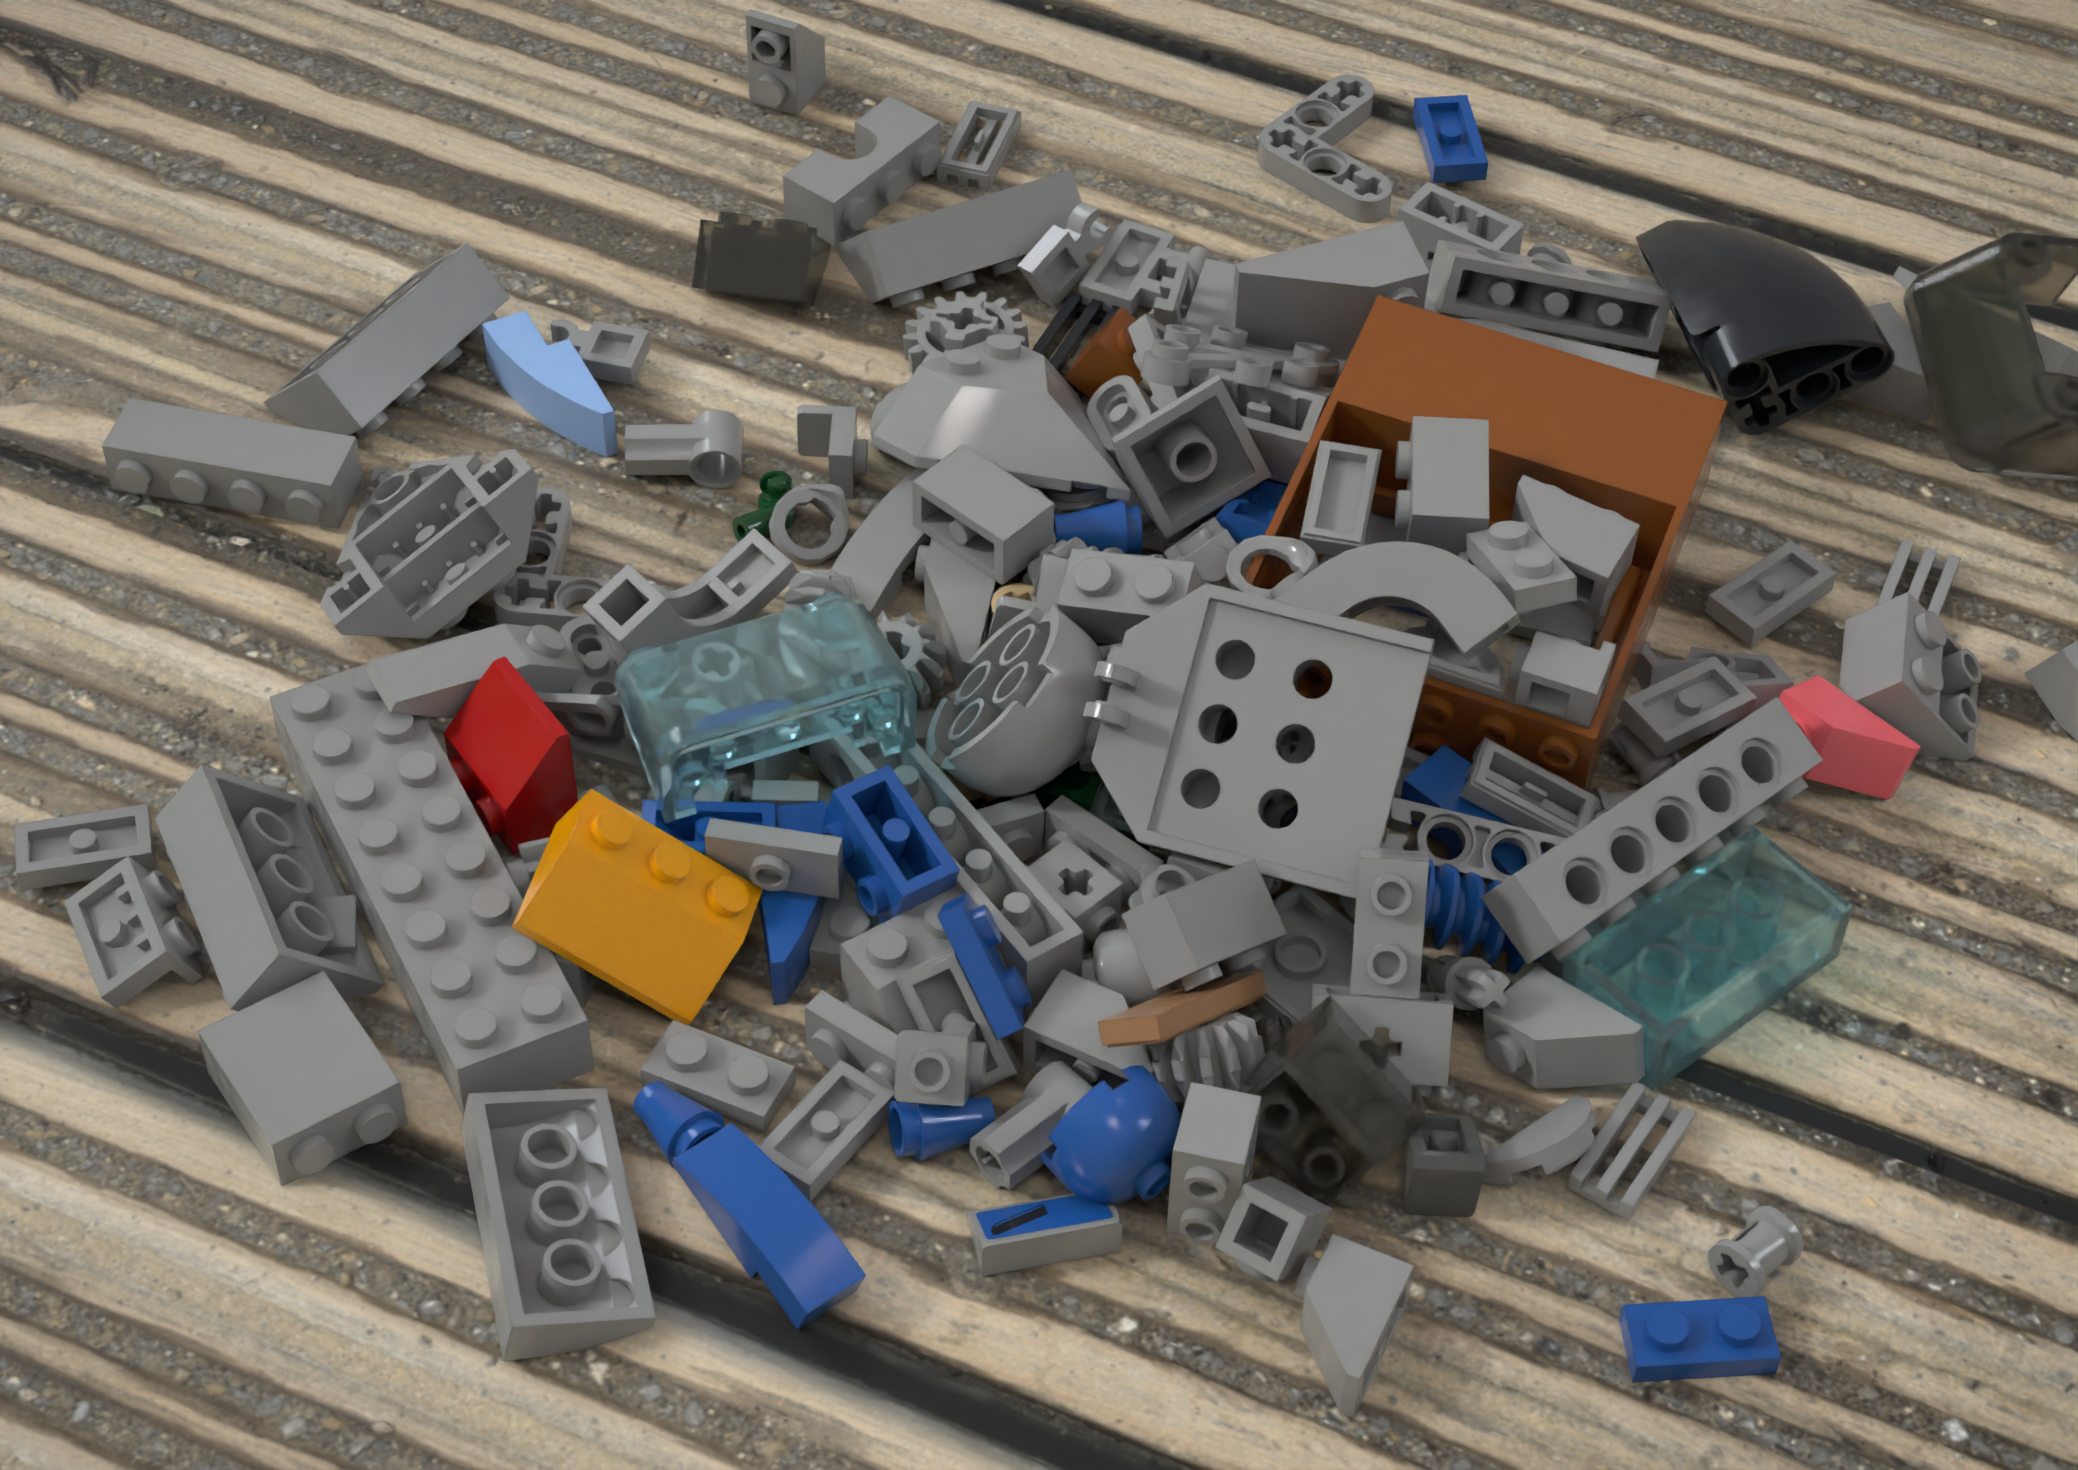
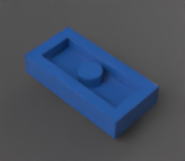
[1413,95,1488,183]
[937,893,1032,1040]
[1619,1296,1781,1383]

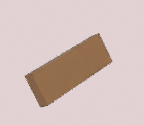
[1098,971,1266,1048]

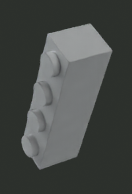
[102,398,363,529]

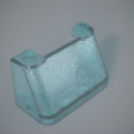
[615,592,917,823]

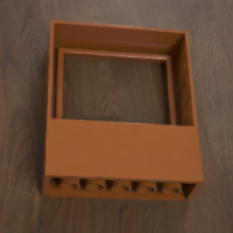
[1244,295,1728,801]

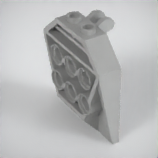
[1083,583,1435,899]

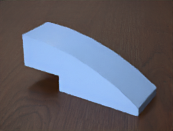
[482,311,618,457]

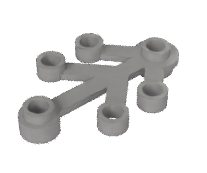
[1140,324,1339,388]

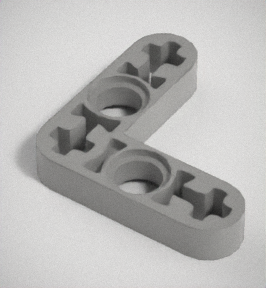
[1257,74,1393,223]
[493,487,666,632]

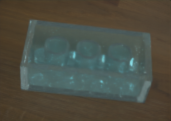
[1562,826,1853,1092]

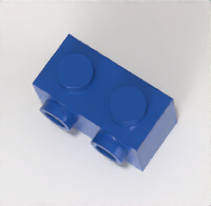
[821,765,960,923]

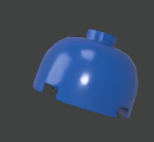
[1041,1065,1181,1204]

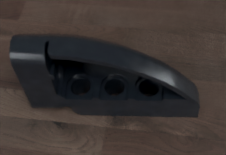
[1635,220,1895,435]

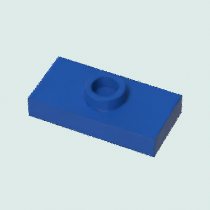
[1216,478,1288,544]

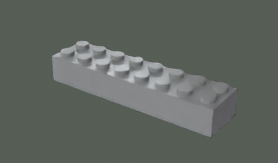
[270,663,594,1116]

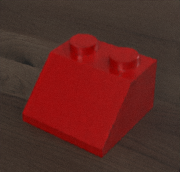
[444,656,578,855]

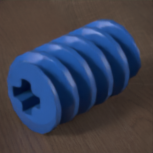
[1424,858,1544,975]

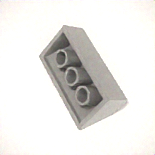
[836,169,1082,308]
[264,243,510,439]
[155,764,384,1012]

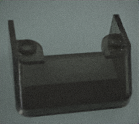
[1903,232,2078,481]

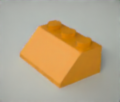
[512,789,763,1025]

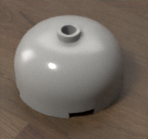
[925,605,1108,797]

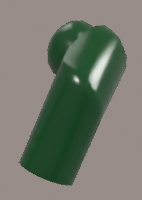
[732,471,796,542]

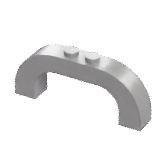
[1188,541,1520,808]

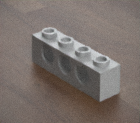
[1426,239,1672,352]

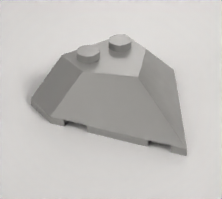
[872,334,1131,502]
[320,449,539,639]

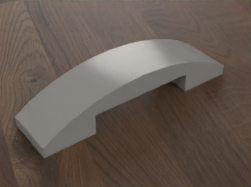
[830,468,931,624]

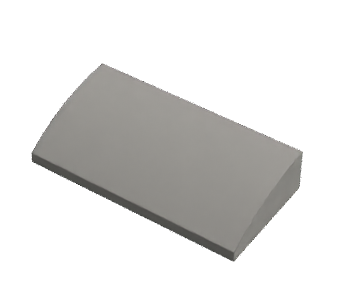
[461,1087,656,1361]

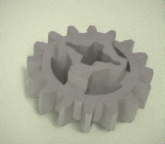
[903,291,1029,374]

